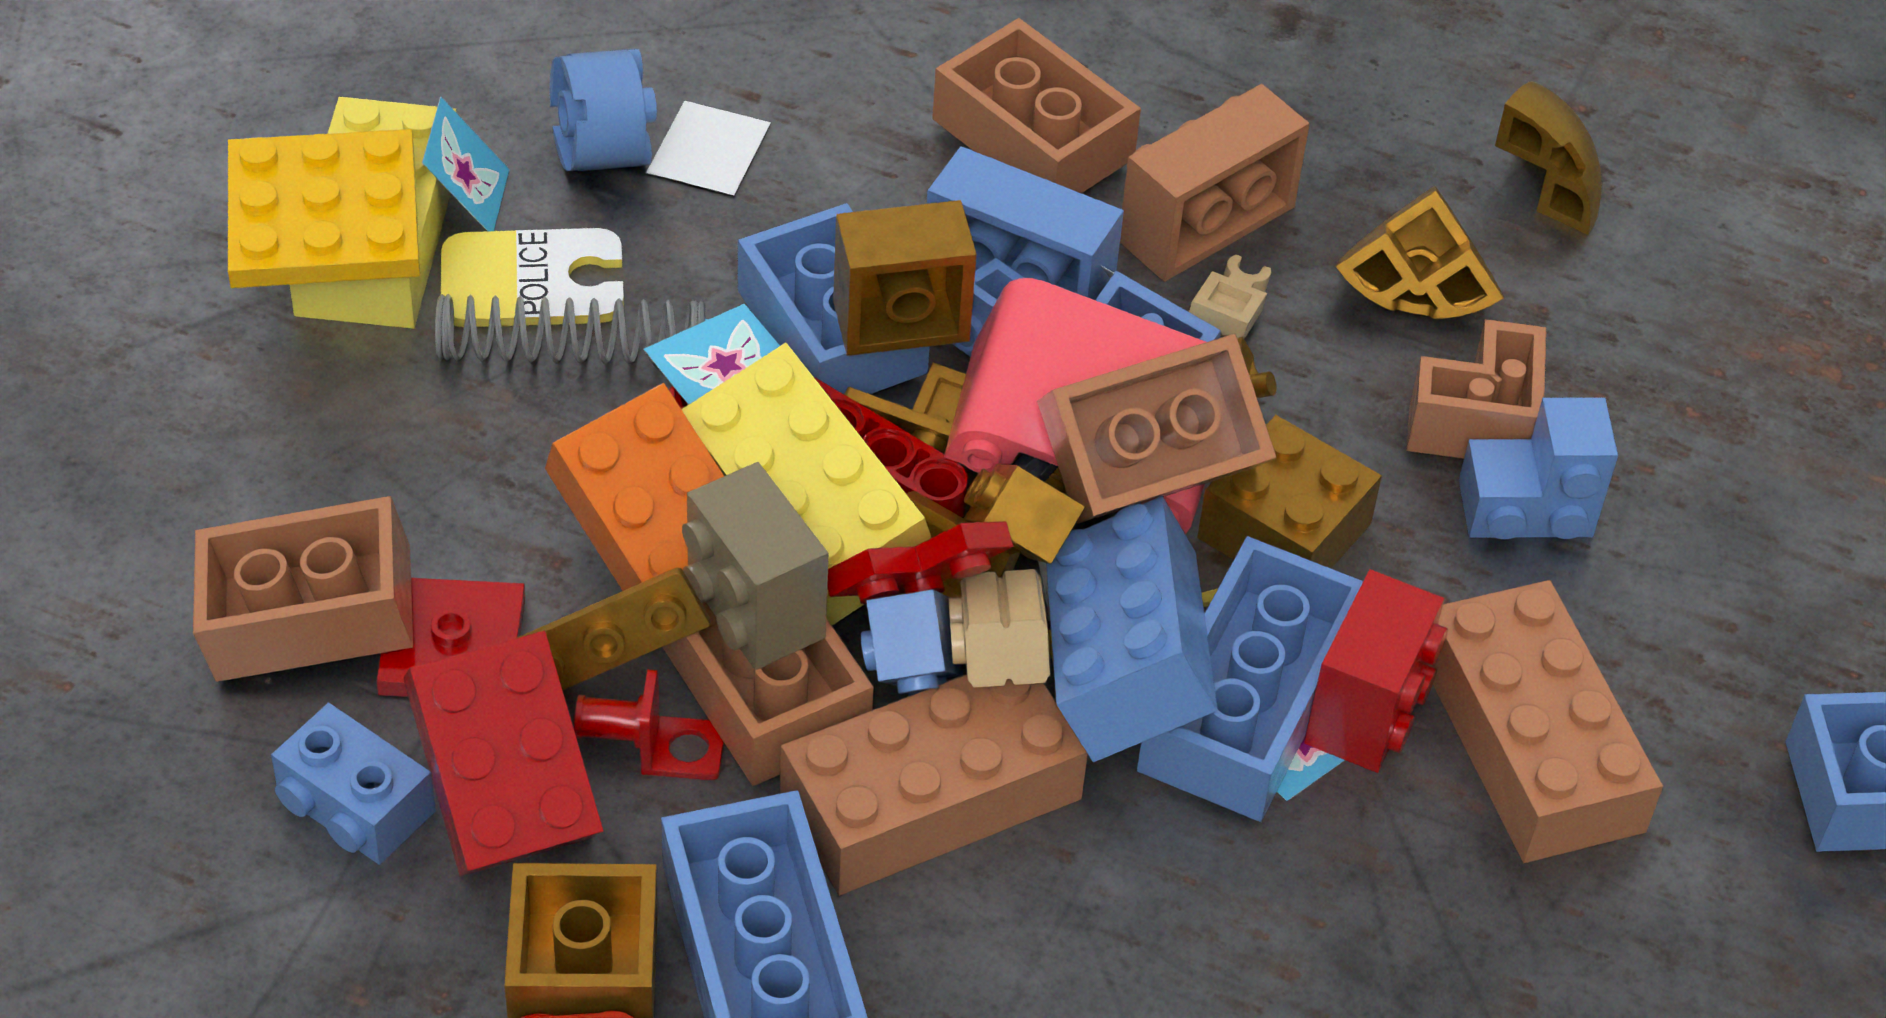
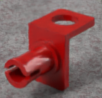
[574,669,724,780]

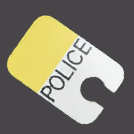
[441,228,624,327]

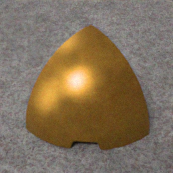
[1495,81,1602,235]
[1336,186,1504,319]

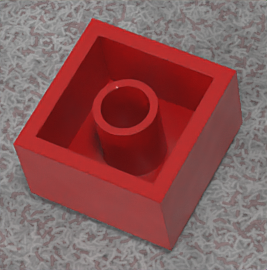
[1304,569,1448,773]

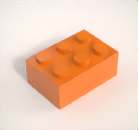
[545,383,724,591]

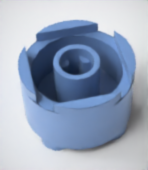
[550,48,657,171]

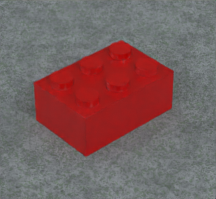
[403,630,604,877]

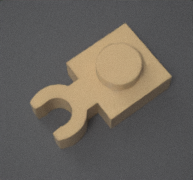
[1189,255,1271,339]

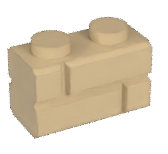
[948,569,1050,688]

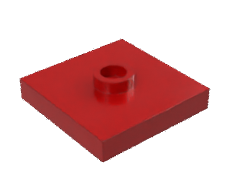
[377,578,525,697]

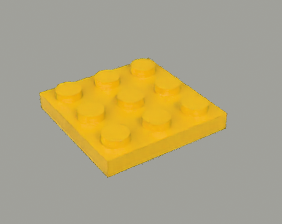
[228,129,420,288]

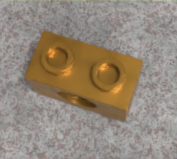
[964,464,1085,564]

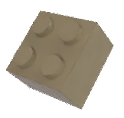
[682,462,829,670]

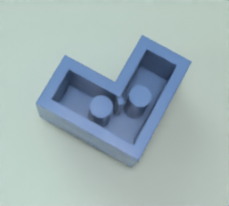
[1459,398,1618,539]

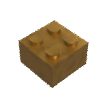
[833,200,977,356]
[1197,415,1382,568]
[504,863,658,1018]

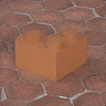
[1406,319,1546,459]

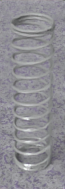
[435,294,705,365]

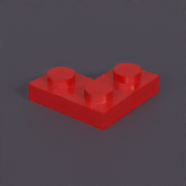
[827,521,1014,604]

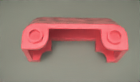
[944,278,1206,535]

